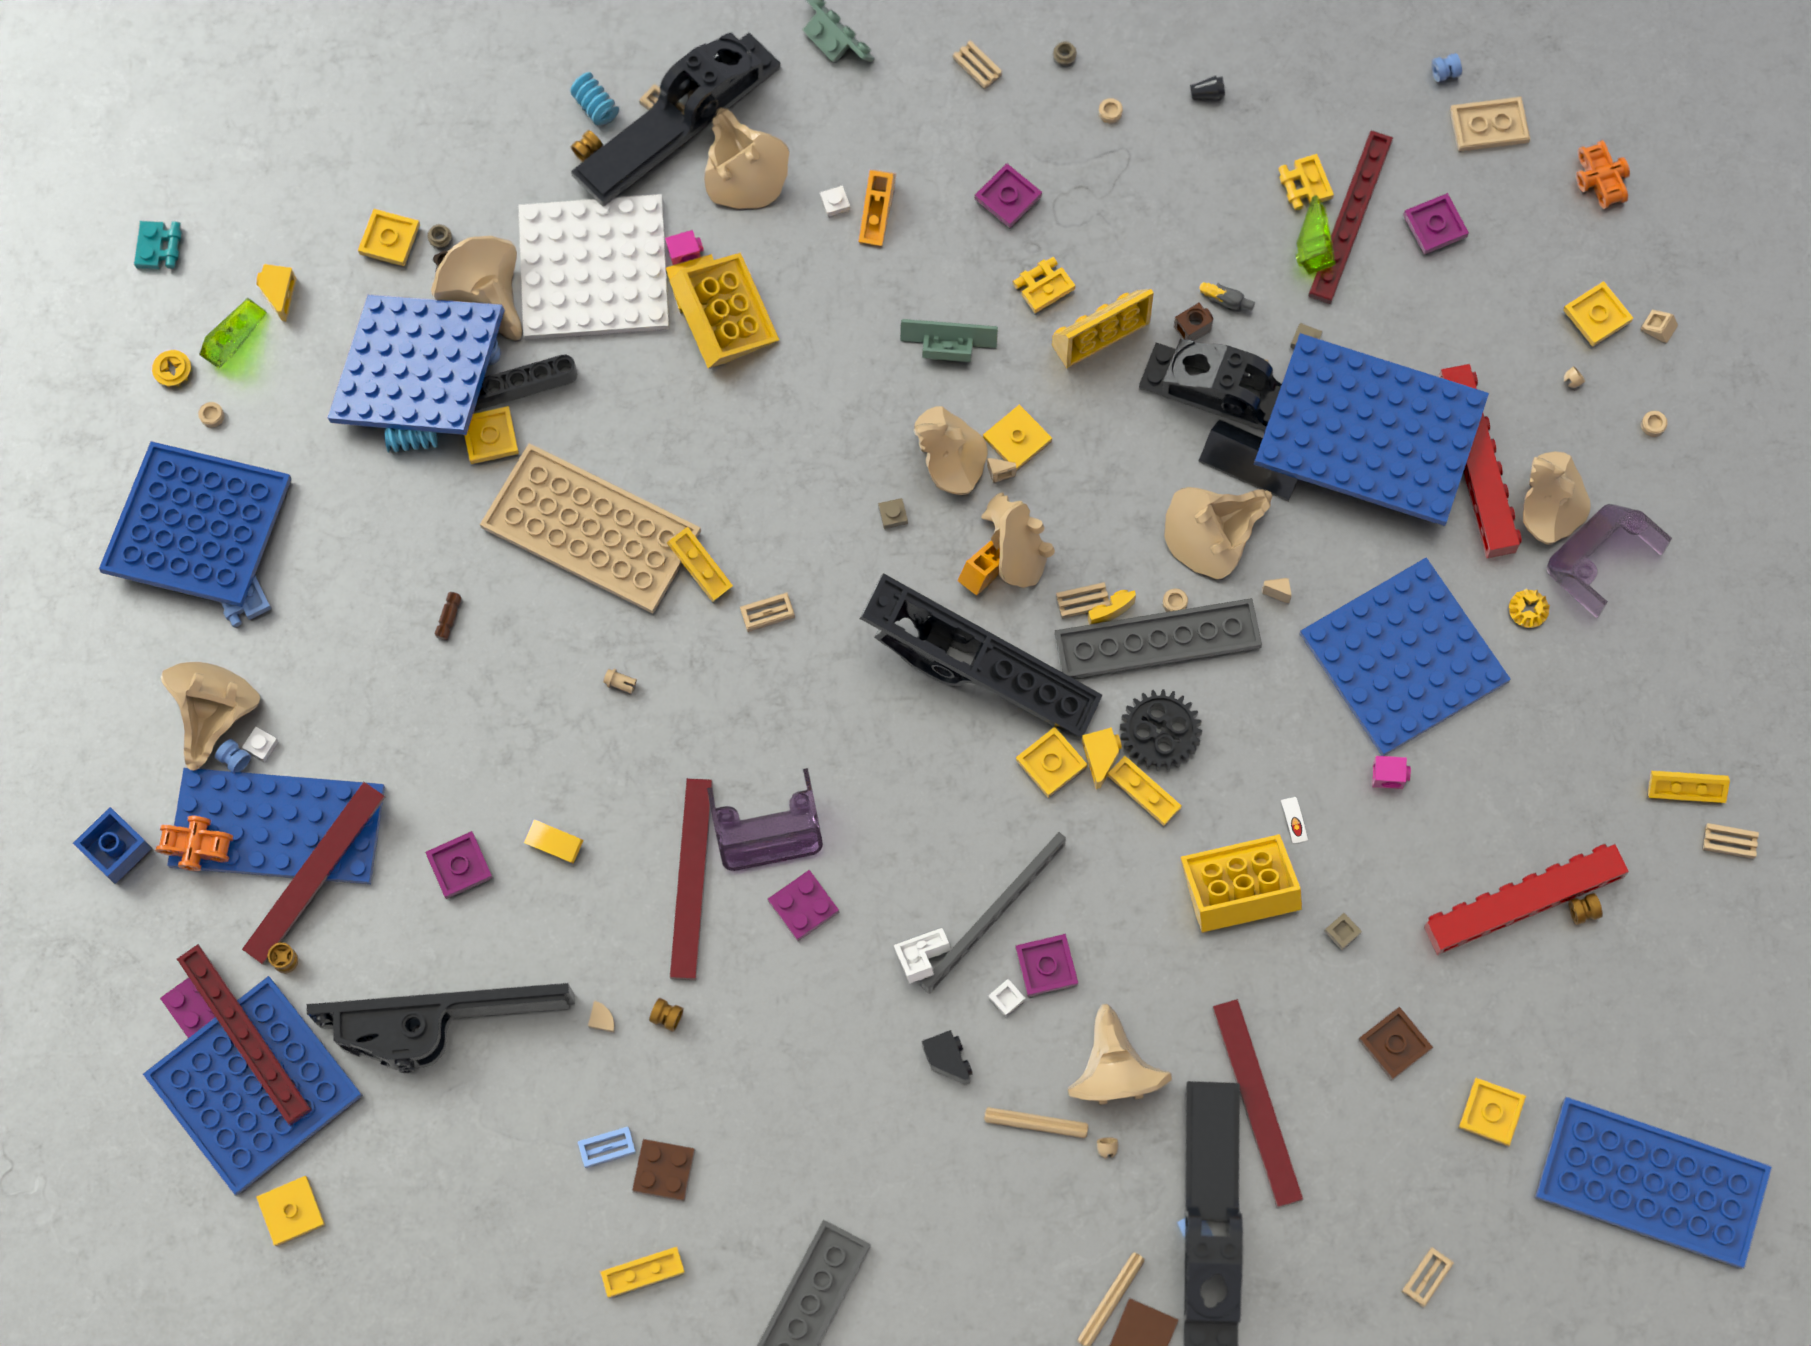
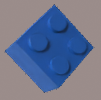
[73,807,152,884]

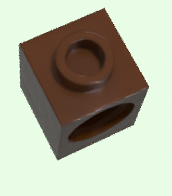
[1174,302,1214,341]

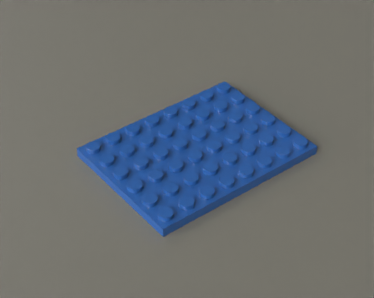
[1254,333,1489,526]

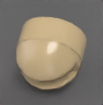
[1564,366,1586,388]
[1097,1137,1118,1159]

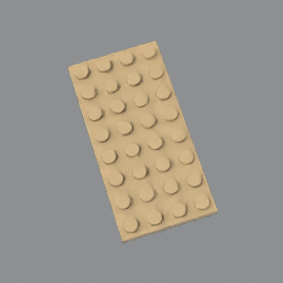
[480,443,701,614]

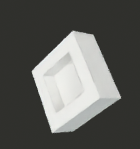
[820,185,850,217]
[242,727,279,762]
[989,979,1025,1017]

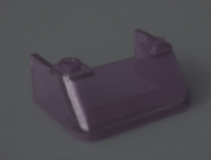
[1547,504,1673,618]
[707,768,823,871]

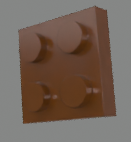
[632,1139,695,1202]

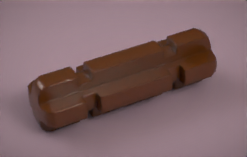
[434,592,462,640]

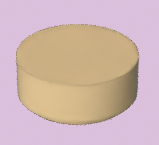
[1099,98,1123,123]
[198,402,225,428]
[1641,411,1668,437]
[1163,588,1188,612]

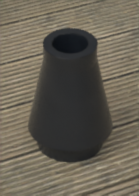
[1190,75,1226,99]

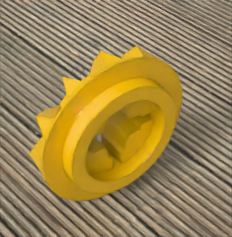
[152,350,192,387]
[1509,588,1550,628]

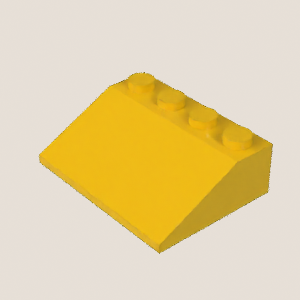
[669,252,779,368]
[1052,289,1154,368]
[1180,834,1302,933]

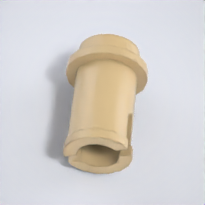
[603,668,637,694]

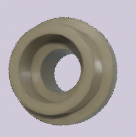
[1053,41,1077,65]
[428,224,452,248]

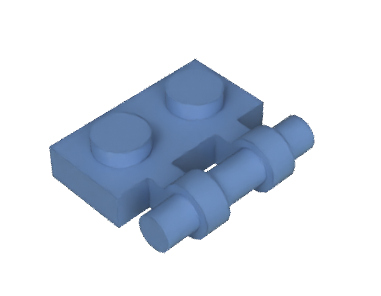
[221,576,272,627]

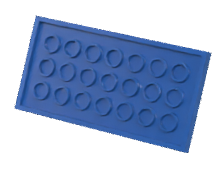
[167,768,385,885]
[1535,1097,1772,1269]

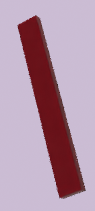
[1308,130,1393,304]
[670,778,713,980]
[242,782,386,965]
[177,944,312,1126]
[1212,999,1303,1208]

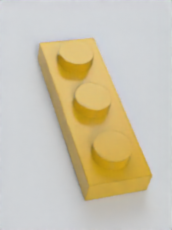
[667,527,733,602]
[1107,756,1182,826]
[1647,770,1730,803]
[600,1246,685,1298]

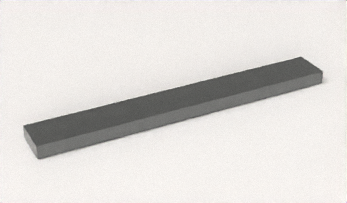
[921,832,1066,994]

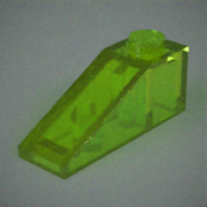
[1295,195,1336,275]
[199,298,267,369]

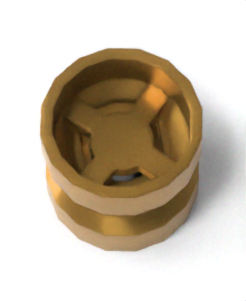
[570,130,604,162]
[1568,893,1603,925]
[268,942,299,973]
[649,998,684,1032]

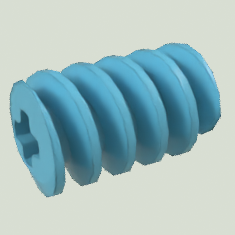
[570,72,619,126]
[385,428,438,453]

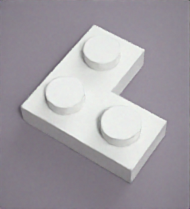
[894,928,951,984]

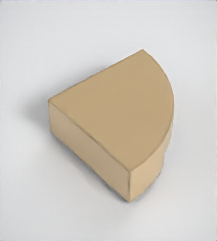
[588,1001,615,1033]

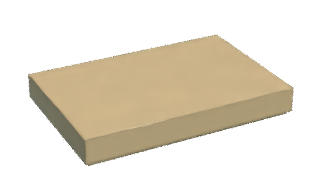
[1450,97,1530,152]

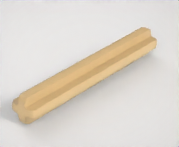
[984,1107,1088,1138]
[1078,1253,1145,1346]

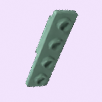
[803,0,875,63]
[900,319,998,362]

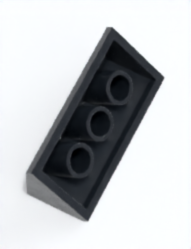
[1198,419,1299,502]

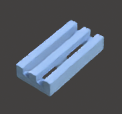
[578,1127,636,1168]

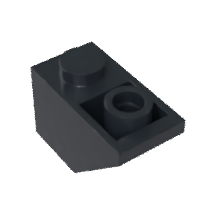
[922,1030,973,1085]

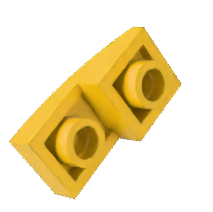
[1088,590,1136,625]
[524,820,584,864]

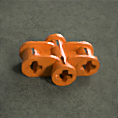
[1576,140,1630,209]
[155,816,233,871]

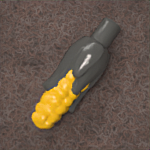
[1199,282,1255,311]

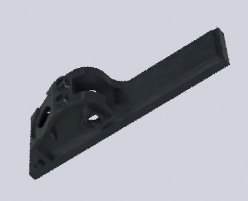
[571,32,781,207]
[1139,339,1282,431]
[859,573,1102,740]
[307,983,575,1073]
[1183,1081,1243,1346]

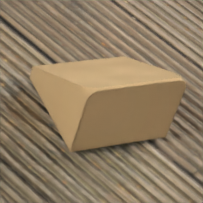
[1641,309,1678,343]
[987,458,1016,483]
[1262,578,1291,603]

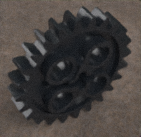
[1119,689,1202,771]

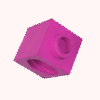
[665,230,704,265]
[1372,756,1411,789]

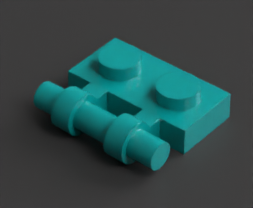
[134,221,182,269]

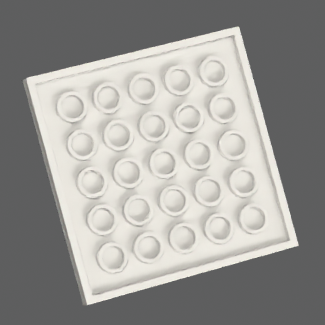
[519,194,669,340]

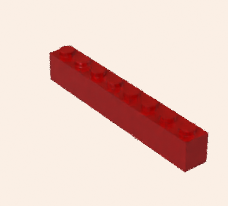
[1439,364,1522,559]
[1424,844,1629,955]

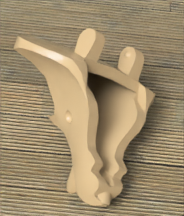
[704,108,790,209]
[431,236,523,341]
[913,406,988,495]
[1523,451,1591,545]
[1164,487,1272,579]
[981,493,1055,588]
[161,662,260,771]
[1068,1004,1172,1105]

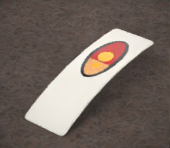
[1281,797,1308,844]

